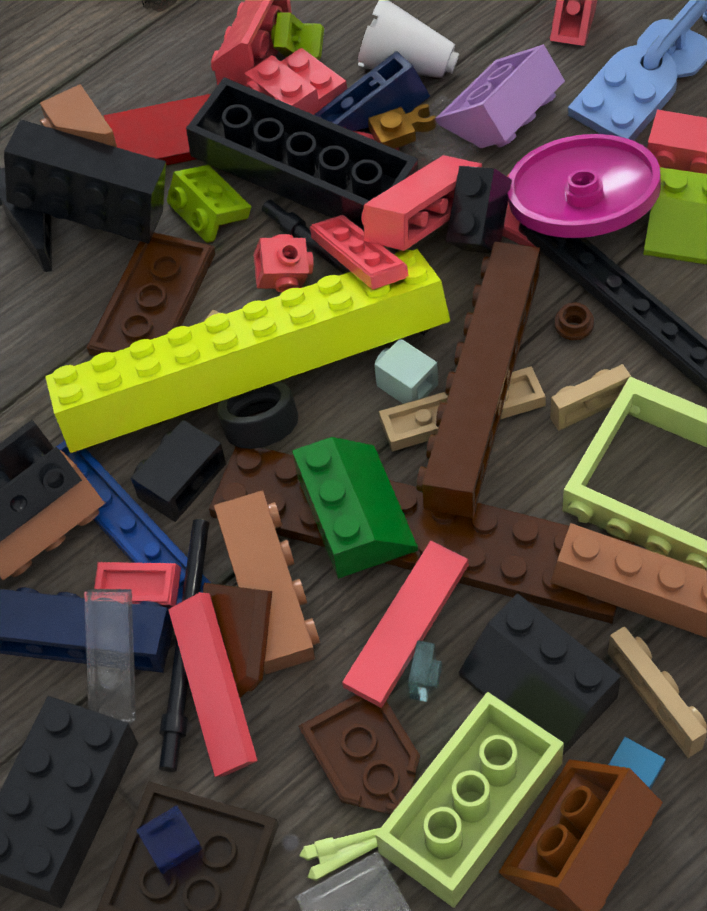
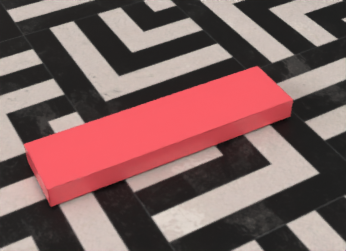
[309,215,409,290]
[342,540,469,708]
[168,593,258,777]

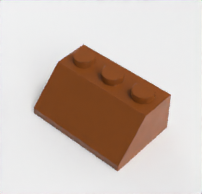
[498,759,663,911]

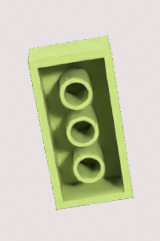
[376,692,564,908]

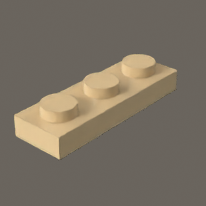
[608,626,707,758]

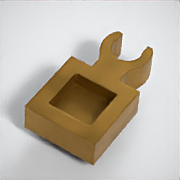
[368,104,436,149]

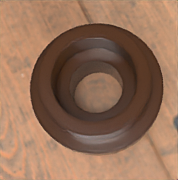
[554,302,594,340]

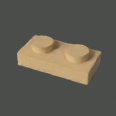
[550,364,631,431]

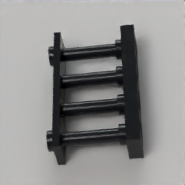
[0,420,82,542]

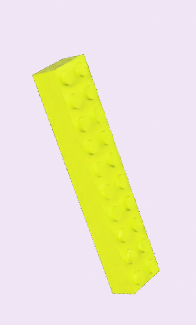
[45,249,450,453]

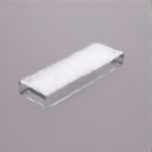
[84,589,136,723]

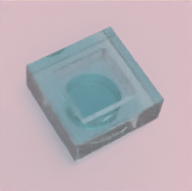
[408,640,442,702]

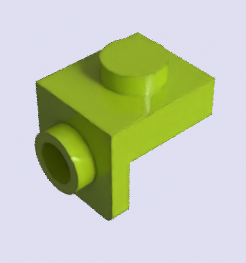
[271,12,324,60]

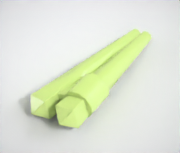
[299,828,380,881]

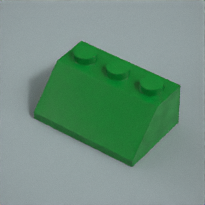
[292,437,418,579]

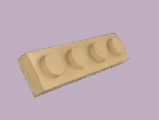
[379,366,546,452]

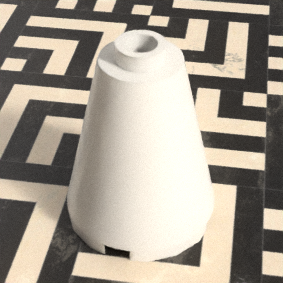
[358,0,459,78]

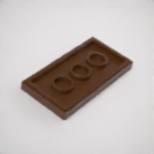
[87,232,215,356]

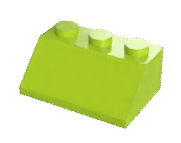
[643,167,707,265]

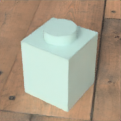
[374,339,438,404]

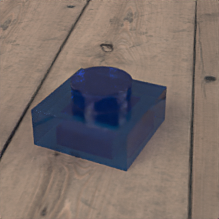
[136,805,202,874]

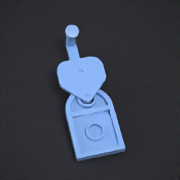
[568,0,707,141]

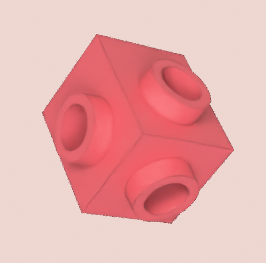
[254,234,314,292]

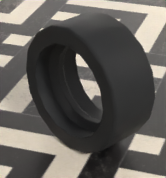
[217,381,298,449]

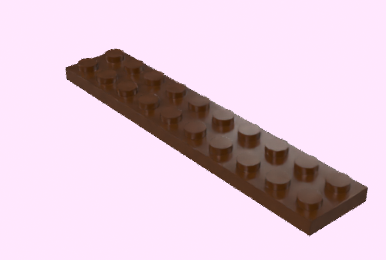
[209,446,635,624]

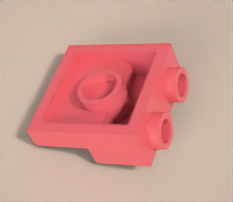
[244,48,347,115]

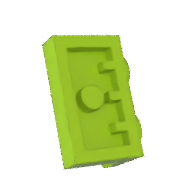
[167,165,252,243]

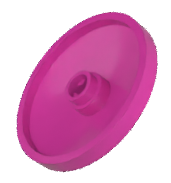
[507,134,661,238]

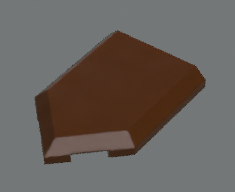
[203,583,272,698]
[298,695,420,815]

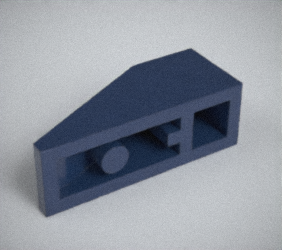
[314,51,430,131]

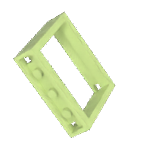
[562,377,707,570]

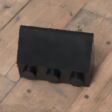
[459,593,621,755]

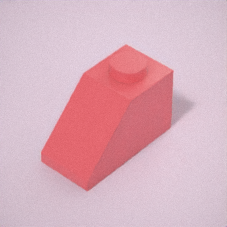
[550,0,597,46]

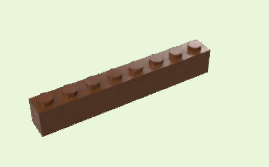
[416,242,540,518]

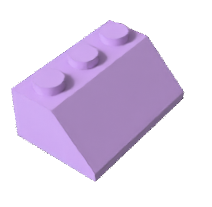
[436,44,565,148]

